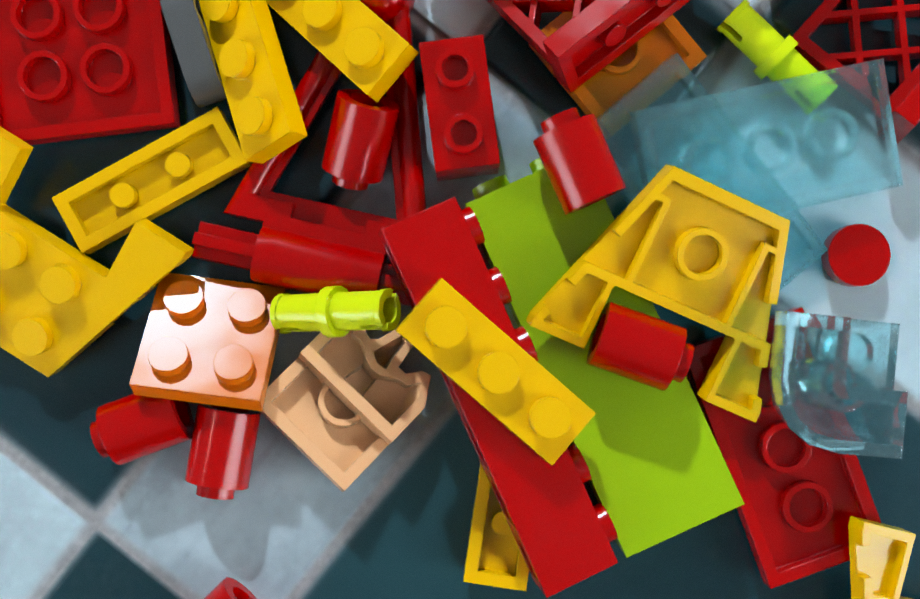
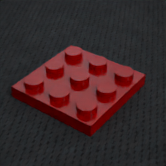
[0,0,181,145]

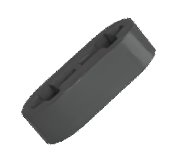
[160,0,227,108]

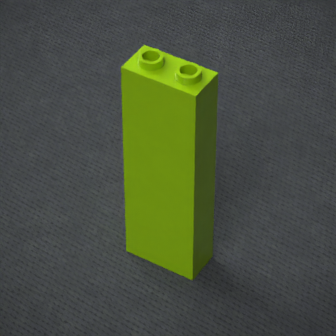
[465,158,744,558]

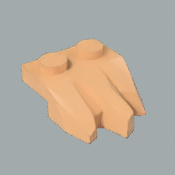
[259,330,431,492]

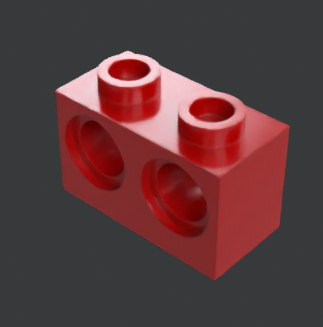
[419,34,500,181]

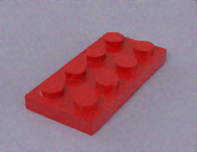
[687,307,881,589]

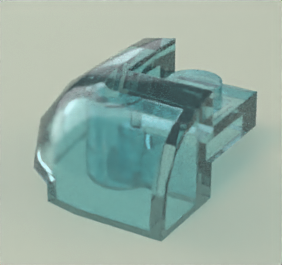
[769,311,908,459]

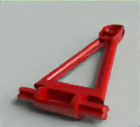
[192,0,426,306]

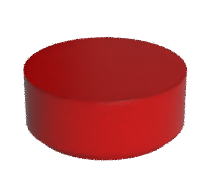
[821,224,891,287]

